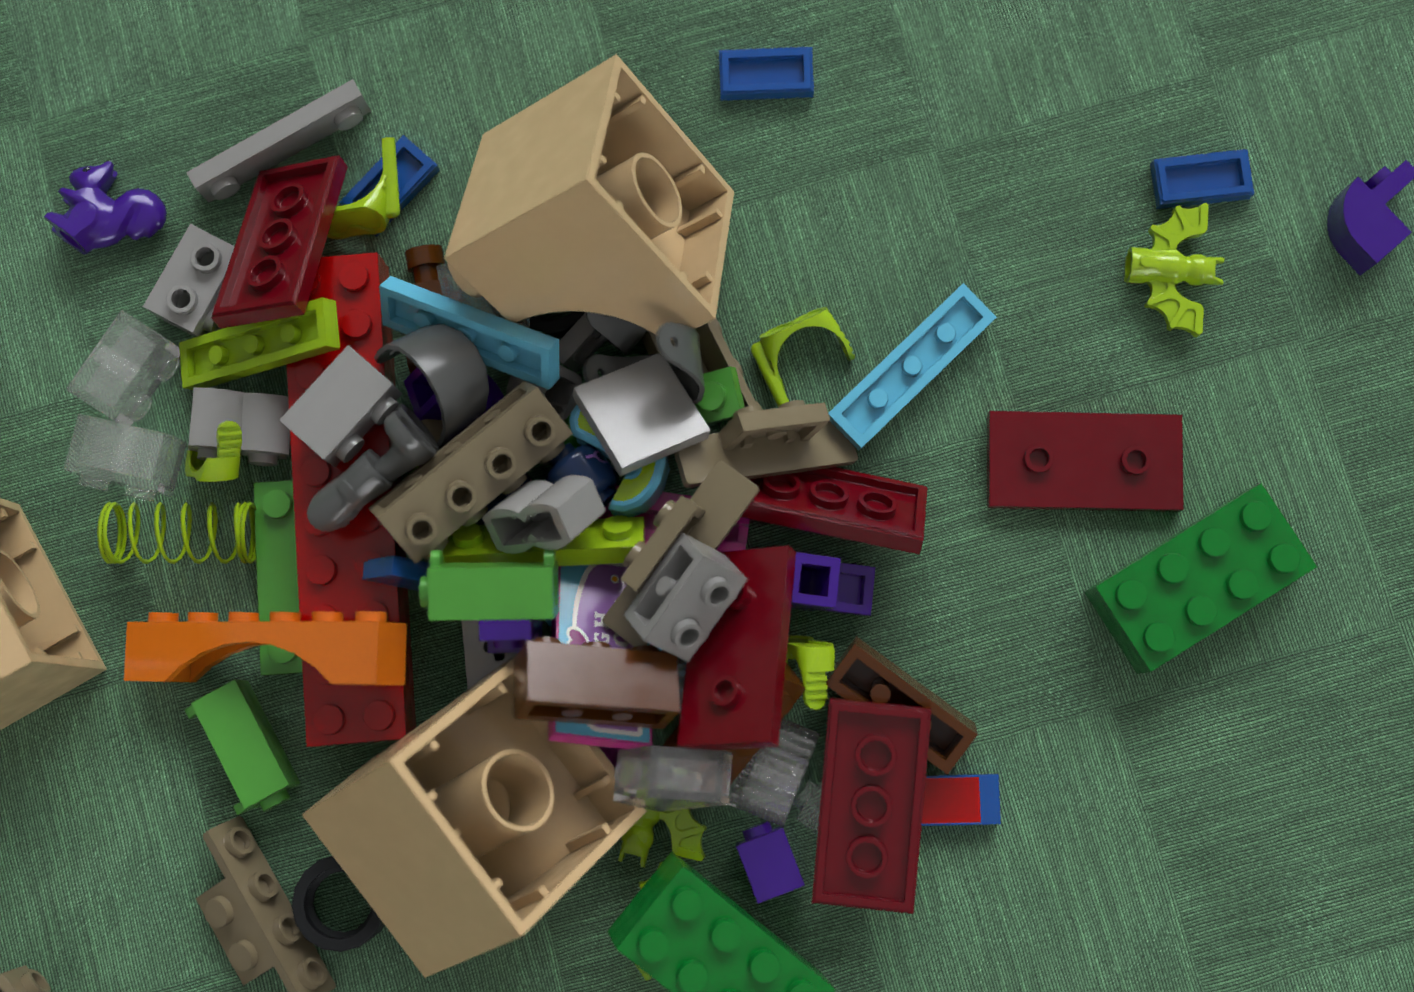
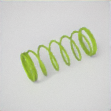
[97,502,257,564]

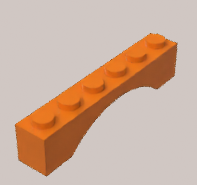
[124,611,407,686]

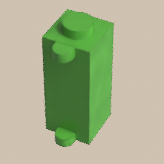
[419,549,559,621]
[184,679,301,816]

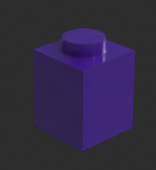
[736,821,805,904]

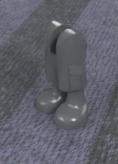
[307,404,440,531]

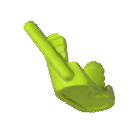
[327,137,400,239]
[750,307,855,407]
[185,420,242,482]
[786,635,835,710]

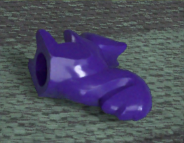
[44,161,167,255]

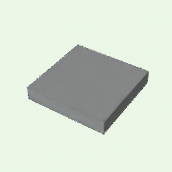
[572,353,710,476]

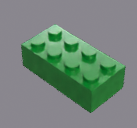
[1084,483,1317,674]
[607,851,836,992]

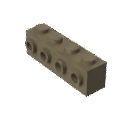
[368,381,573,564]

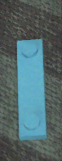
[379,276,559,390]
[828,283,997,451]

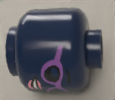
[545,443,619,508]

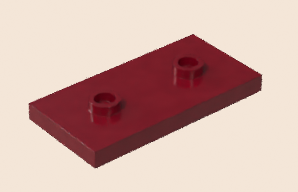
[211,155,348,329]
[987,411,1184,512]
[741,467,928,555]
[677,545,796,751]
[812,698,932,914]

